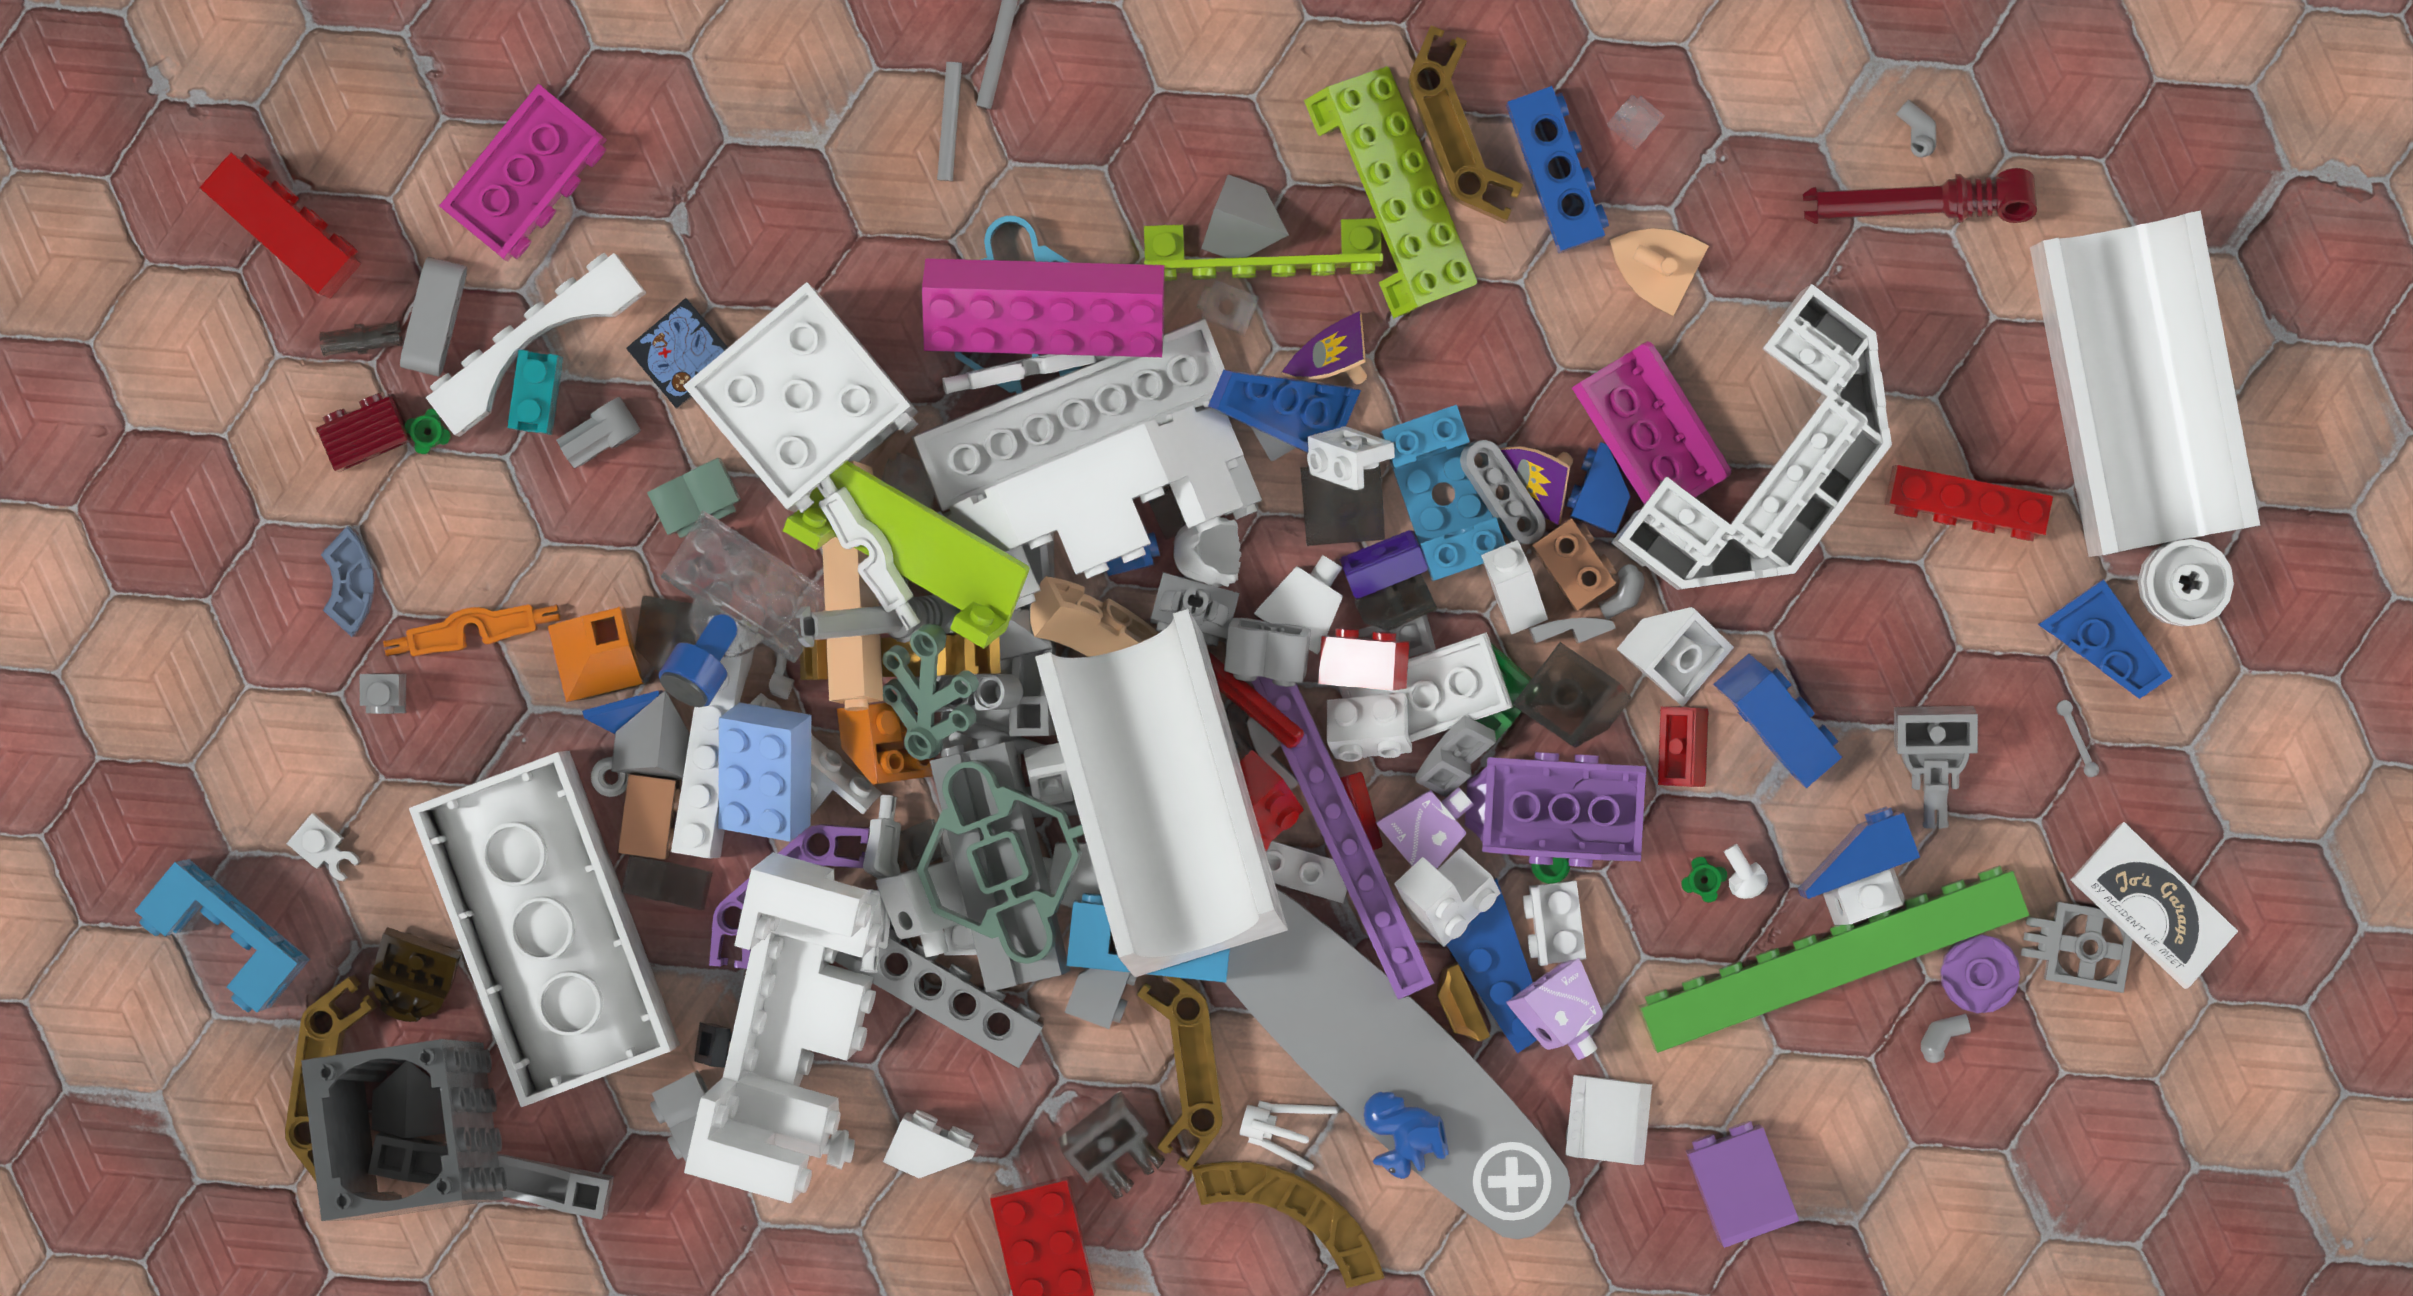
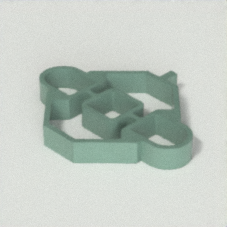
[917,761,1084,964]

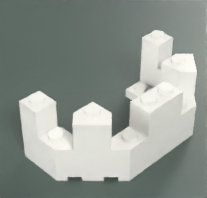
[1611,284,1892,590]
[937,399,1262,610]
[684,852,883,1203]

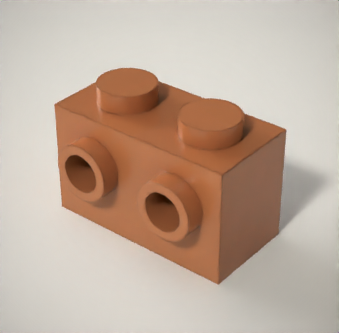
[1531,518,1617,611]

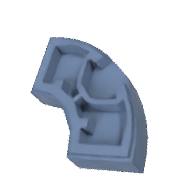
[321,526,375,637]

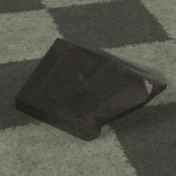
[1355,574,1437,631]
[635,596,721,671]

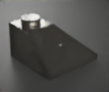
[1300,462,1385,546]
[1513,642,1632,748]

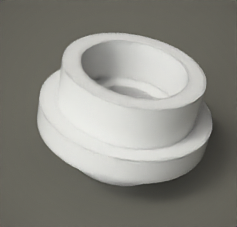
[591,757,629,797]

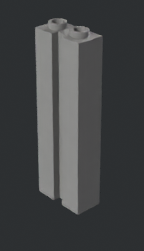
[930,735,1070,993]

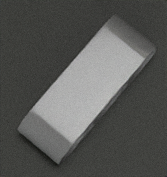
[400,257,467,377]
[905,674,1023,712]

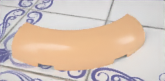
[1030,576,1158,657]

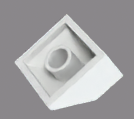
[1617,607,1734,707]

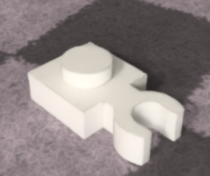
[286,813,361,881]

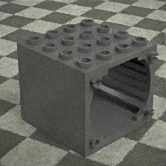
[301,1039,507,1221]

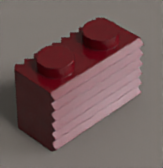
[316,393,411,472]

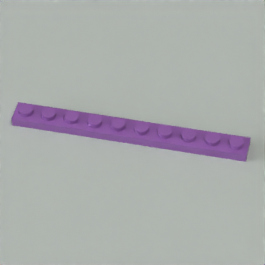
[1252,676,1435,1000]

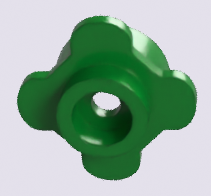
[405,409,451,454]
[1681,857,1728,903]

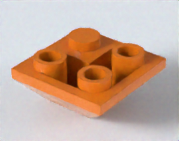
[548,607,643,702]
[837,703,934,784]

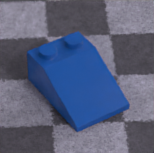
[1798,806,1920,899]

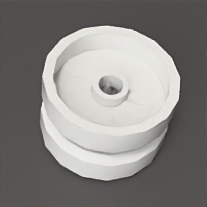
[2138,539,2234,626]

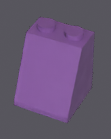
[1686,1121,1799,1248]

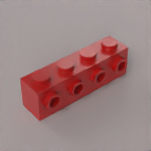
[1884,465,2053,542]

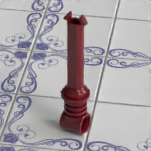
[1803,168,2037,224]

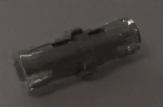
[319,321,403,357]

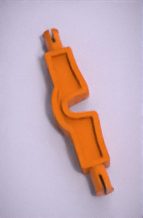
[383,604,561,657]

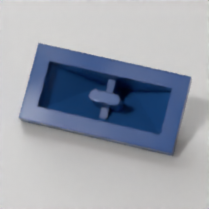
[582,690,663,734]

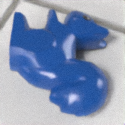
[1363,1092,1449,1179]

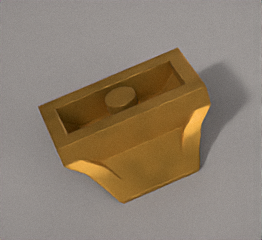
[1436,962,1490,1041]

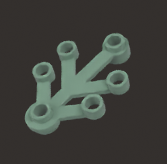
[883,624,979,760]

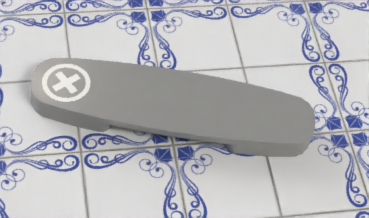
[1224,888,1571,1239]

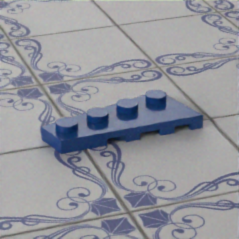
[1208,369,1361,453]
[1446,878,1537,1053]

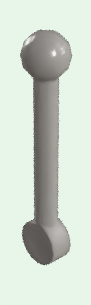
[2056,700,2099,777]

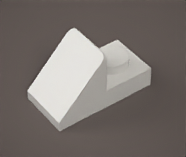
[1024,743,1073,808]

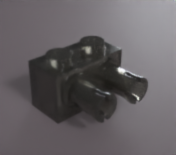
[1058,1091,1165,1199]

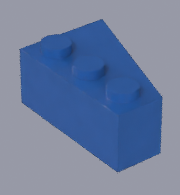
[1713,653,1842,789]

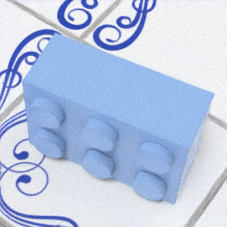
[718,702,812,842]

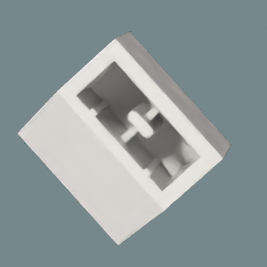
[883,1110,978,1178]

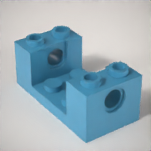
[1380,404,1506,581]
[135,859,310,1012]
[1067,893,1230,983]

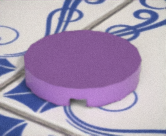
[1940,934,2020,1013]

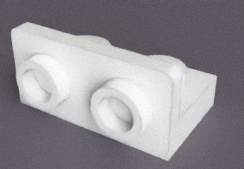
[1307,426,1395,490]
[1523,880,1586,966]

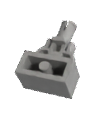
[1150,573,1240,647]
[1894,706,1978,829]

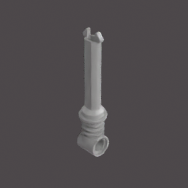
[795,595,960,647]

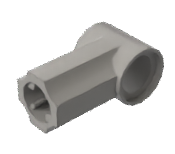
[556,397,641,469]

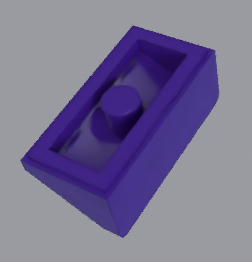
[1339,530,1428,598]

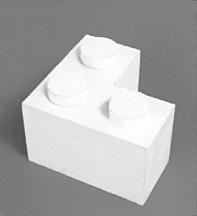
[1394,848,1501,947]

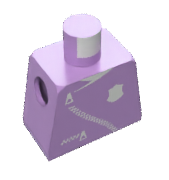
[1376,787,1474,869]
[1506,958,1603,1060]

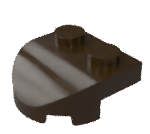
[368,927,462,1022]

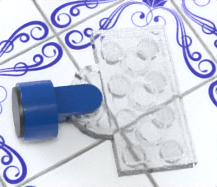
[658,510,825,707]

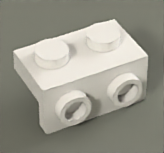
[1327,693,1412,762]

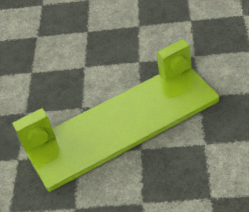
[1304,66,1477,319]
[1144,218,1383,281]
[783,461,1030,649]

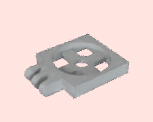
[2021,902,2133,993]

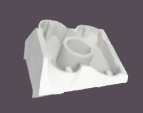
[1565,1075,1652,1165]

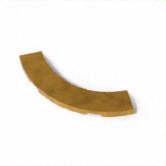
[1191,1161,1385,1288]

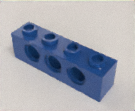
[1506,86,1609,254]

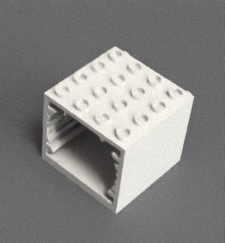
[683,282,918,513]

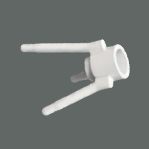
[1240,1101,1339,1171]

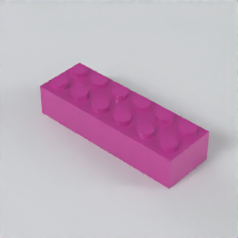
[922,258,1164,358]

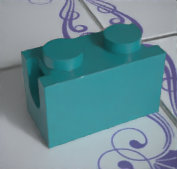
[507,350,563,435]

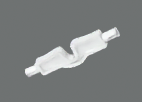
[942,354,1112,394]
[817,476,921,631]
[860,795,901,973]

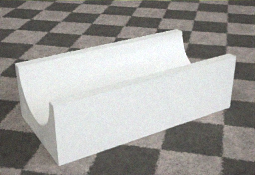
[2030,211,2260,557]
[1035,609,1288,977]
[409,750,680,1107]

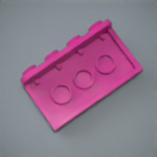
[439,84,607,262]
[1572,341,1731,505]

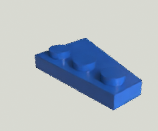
[2038,578,2172,699]

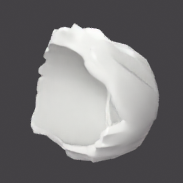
[1174,517,1241,587]

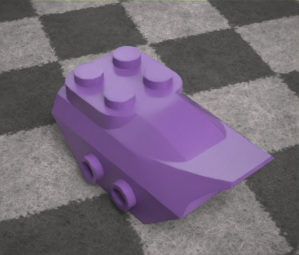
[1465,752,1646,867]

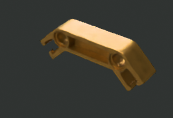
[1408,25,1523,224]
[799,635,1001,680]
[285,975,378,1183]
[1137,975,1223,1172]

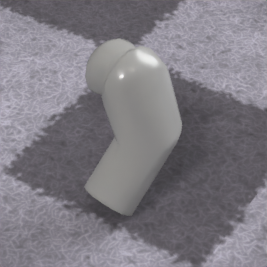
[1896,99,1937,158]
[1598,564,1645,620]
[1921,1014,1971,1063]

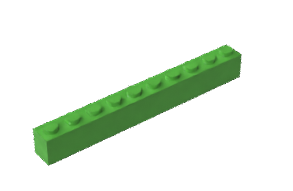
[1639,865,2030,1053]

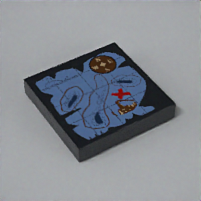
[626,298,728,409]

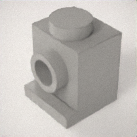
[360,674,406,714]

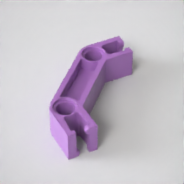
[709,824,870,969]

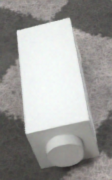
[1481,540,1548,635]

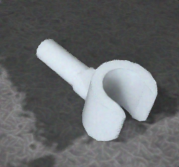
[769,642,794,700]

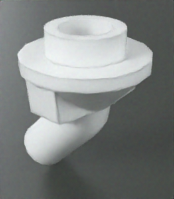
[1723,844,1768,899]
[823,1130,855,1169]

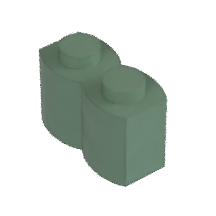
[647,458,741,538]

